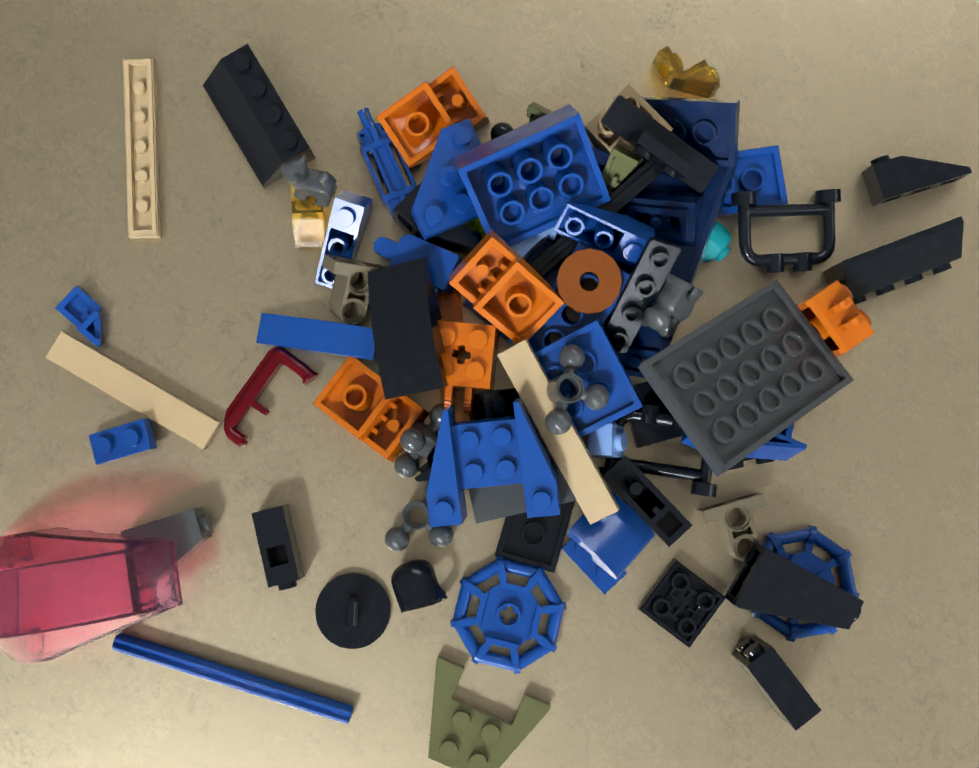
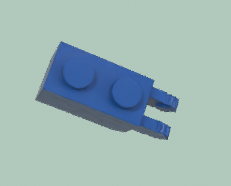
[373,234,464,296]

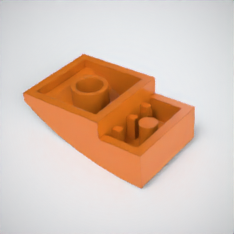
[376,66,490,168]
[449,229,565,344]
[313,357,430,462]

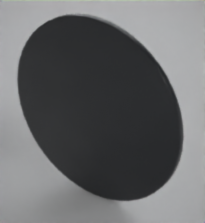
[315,573,390,649]

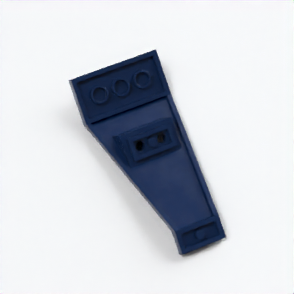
[606,96,740,378]

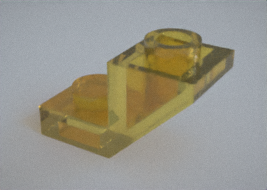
[653,46,720,99]
[291,184,326,248]

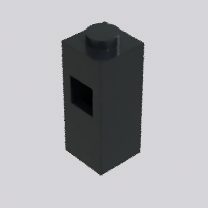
[251,504,305,591]

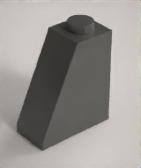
[121,507,212,592]

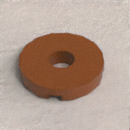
[557,248,623,314]

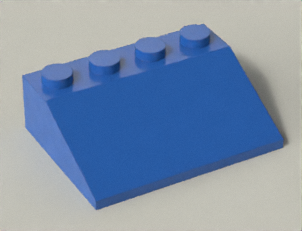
[452,104,611,247]

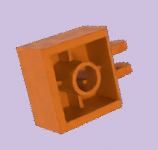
[796,280,875,356]
[438,321,500,414]

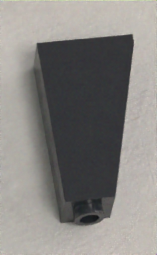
[724,542,864,630]

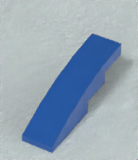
[256,313,376,361]

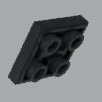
[638,559,725,648]

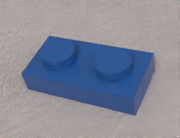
[89,418,157,465]
[562,538,627,595]

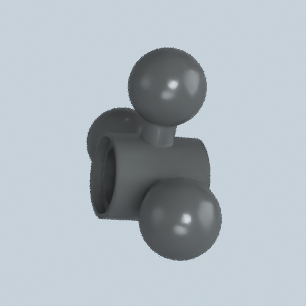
[545,344,610,435]
[394,403,444,478]
[385,482,454,552]

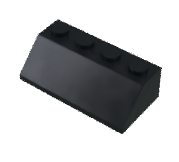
[203,44,316,188]
[822,216,964,305]

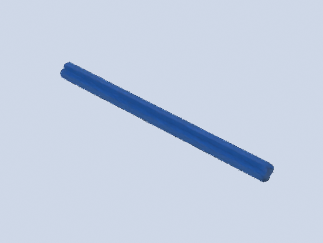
[112,633,353,724]

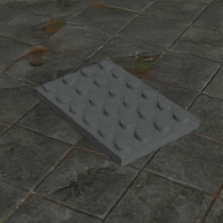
[637,280,854,477]

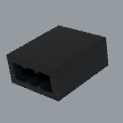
[731,635,822,731]

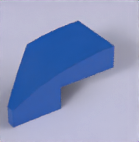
[55,286,102,347]

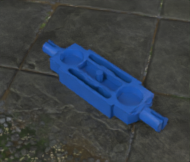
[357,108,417,234]

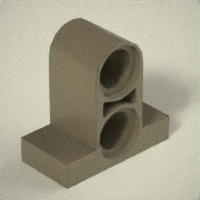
[322,254,384,325]
[697,492,767,562]

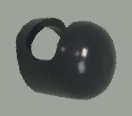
[391,559,448,613]

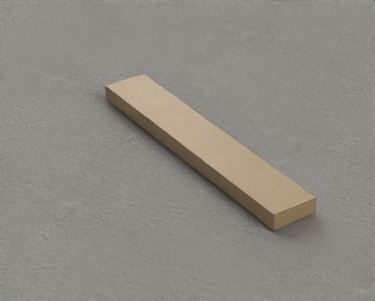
[123,57,162,239]
[45,331,222,450]
[497,339,619,525]

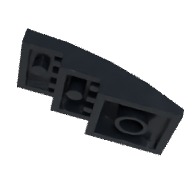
[368,257,448,400]

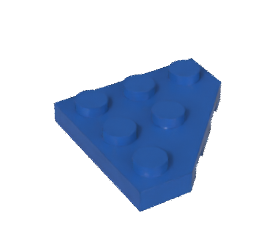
[411,119,482,240]

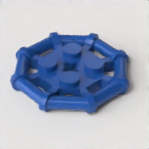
[751,525,860,642]
[450,556,567,674]

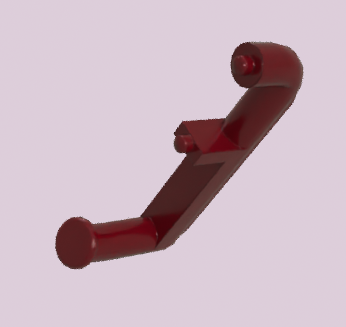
[224,347,318,447]

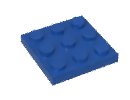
[535,319,644,437]

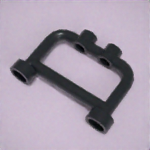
[731,189,841,273]
[598,404,717,497]

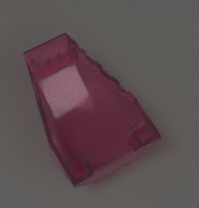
[0,527,183,664]

